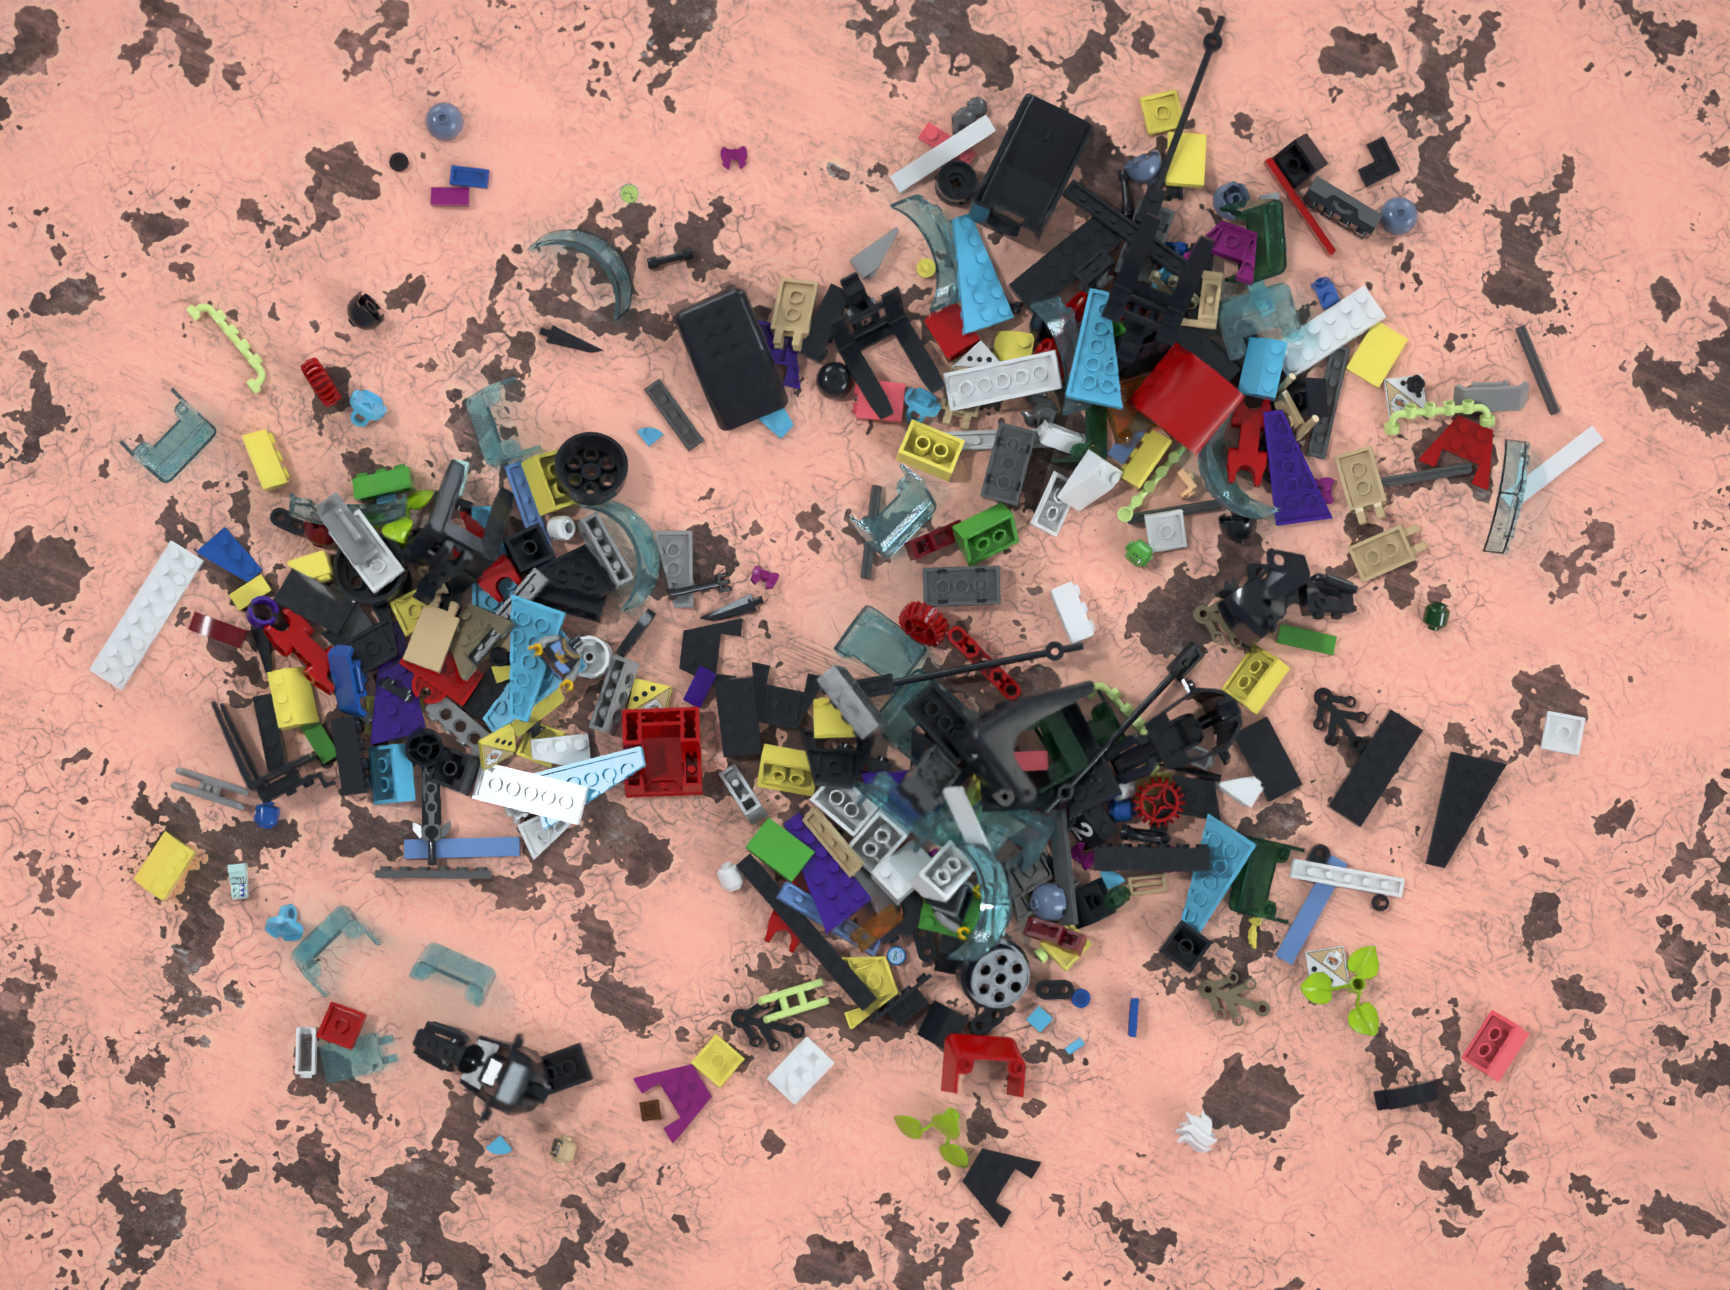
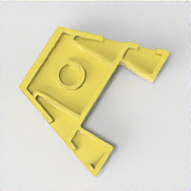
[491,666,565,737]
[841,956,898,1029]

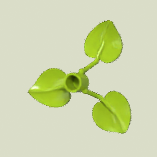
[365,490,435,548]
[1300,946,1379,1036]
[894,1107,969,1168]

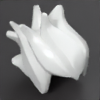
[1175,1110,1217,1153]

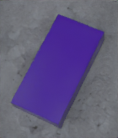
[683,666,717,709]

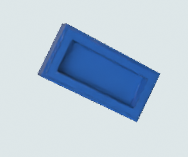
[449,165,490,189]
[1127,997,1139,1037]

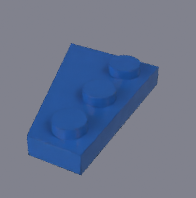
[196,527,263,582]

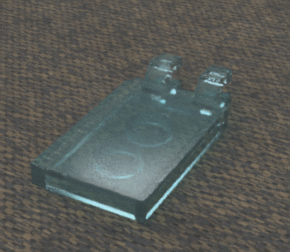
[319,1032,399,1084]

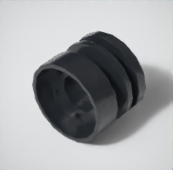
[935,160,977,206]

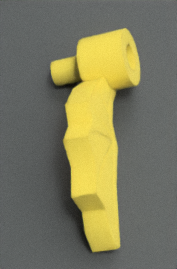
[1248,917,1262,949]

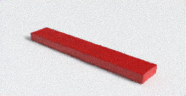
[1263,157,1336,257]

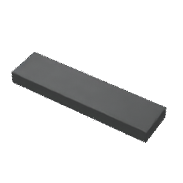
[644,379,704,451]

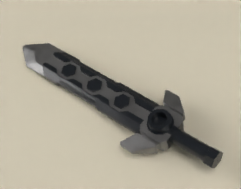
[412,766,451,866]

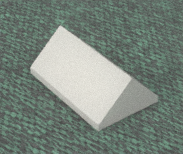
[1030,471,1070,537]

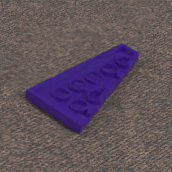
[1262,409,1333,526]
[370,621,426,745]
[784,812,872,935]

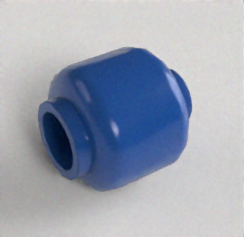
[1108,798,1136,823]
[253,802,280,829]

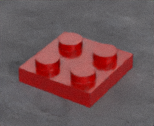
[316,1001,367,1051]

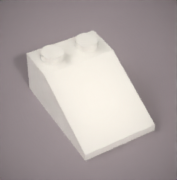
[1057,449,1124,511]
[871,839,932,905]

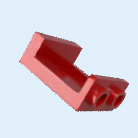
[924,301,980,363]

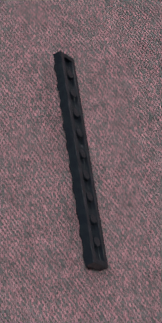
[736,853,877,1011]

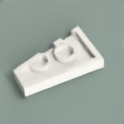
[530,733,591,766]
[517,815,572,860]

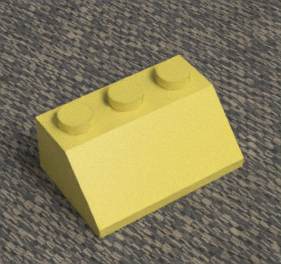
[993,330,1034,362]
[895,419,965,482]
[242,429,291,492]
[1120,430,1172,491]
[521,450,579,516]
[287,550,334,583]
[1221,644,1290,715]
[267,667,320,731]
[813,697,871,738]
[757,744,815,796]
[134,831,197,901]

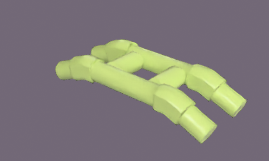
[757,978,830,1023]

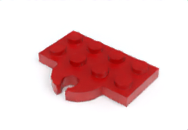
[399,650,484,707]

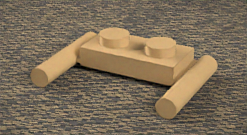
[1181,270,1223,330]
[1273,373,1319,441]

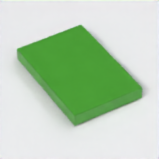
[745,817,815,883]

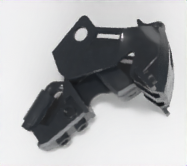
[1214,549,1358,654]
[1103,677,1242,785]
[412,1021,551,1124]

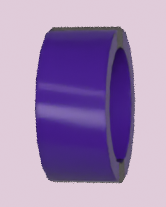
[246,596,279,629]

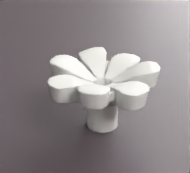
[505,807,529,824]

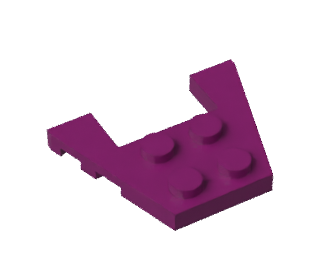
[1183,220,1257,286]
[633,1064,712,1143]

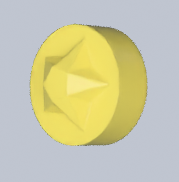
[917,258,936,278]

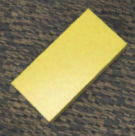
[229,574,272,611]

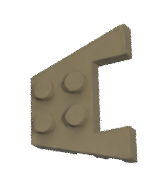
[450,603,515,681]

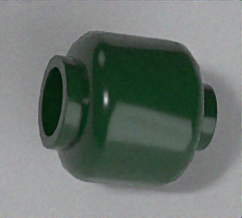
[1423,601,1450,631]

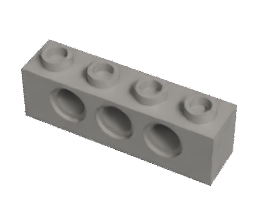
[575,511,634,590]
[589,655,640,737]
[425,696,491,759]

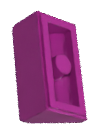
[430,187,470,207]

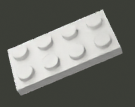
[328,509,405,594]

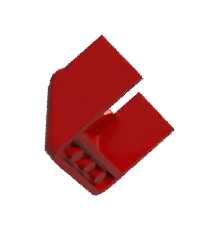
[941,1033,1026,1097]

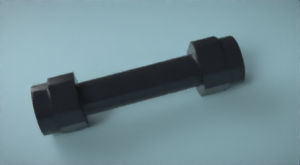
[1118,170,1133,217]
[647,248,694,270]

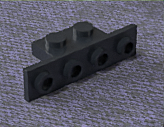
[869,973,932,1027]

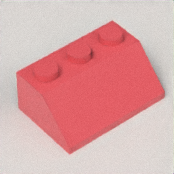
[1461,1010,1530,1083]

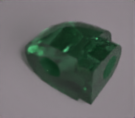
[1104,885,1131,910]

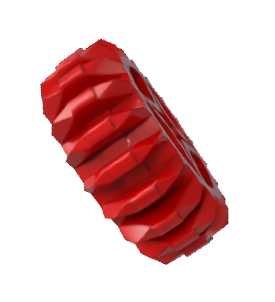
[301,357,341,407]
[898,601,949,647]
[1133,776,1185,828]

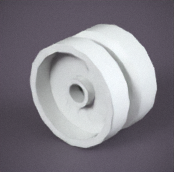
[576,636,613,679]

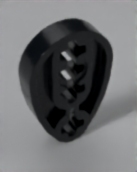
[616,608,656,658]

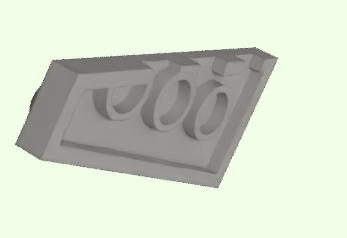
[654,531,693,608]

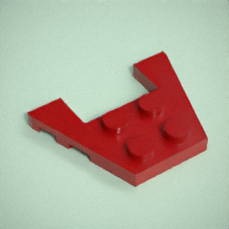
[1418,415,1494,491]

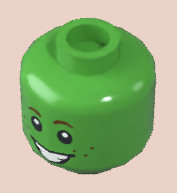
[1125,539,1153,567]

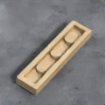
[802,806,864,877]

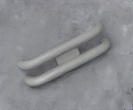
[171,767,249,811]

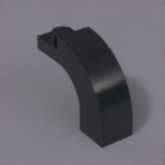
[880,890,922,945]
[1373,1078,1446,1111]

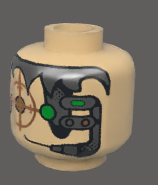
[549,1135,577,1164]

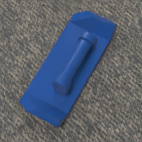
[328,645,367,717]

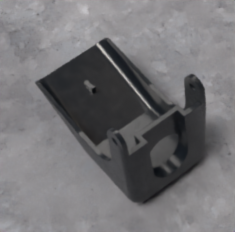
[969,93,1094,248]
[667,275,789,431]
[952,680,1095,807]

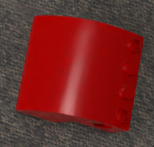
[1127,343,1245,456]
[622,706,703,798]

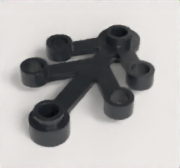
[1313,688,1367,752]
[731,1002,805,1051]

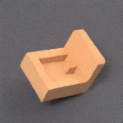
[1176,468,1197,499]

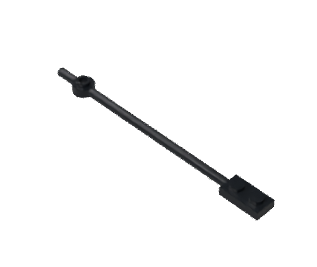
[1135,15,1226,223]
[856,641,1084,698]
[1041,641,1204,815]

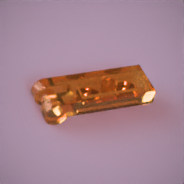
[849,903,904,952]

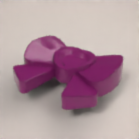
[720,146,748,170]
[1315,477,1334,505]
[750,566,779,590]
[1070,842,1094,870]

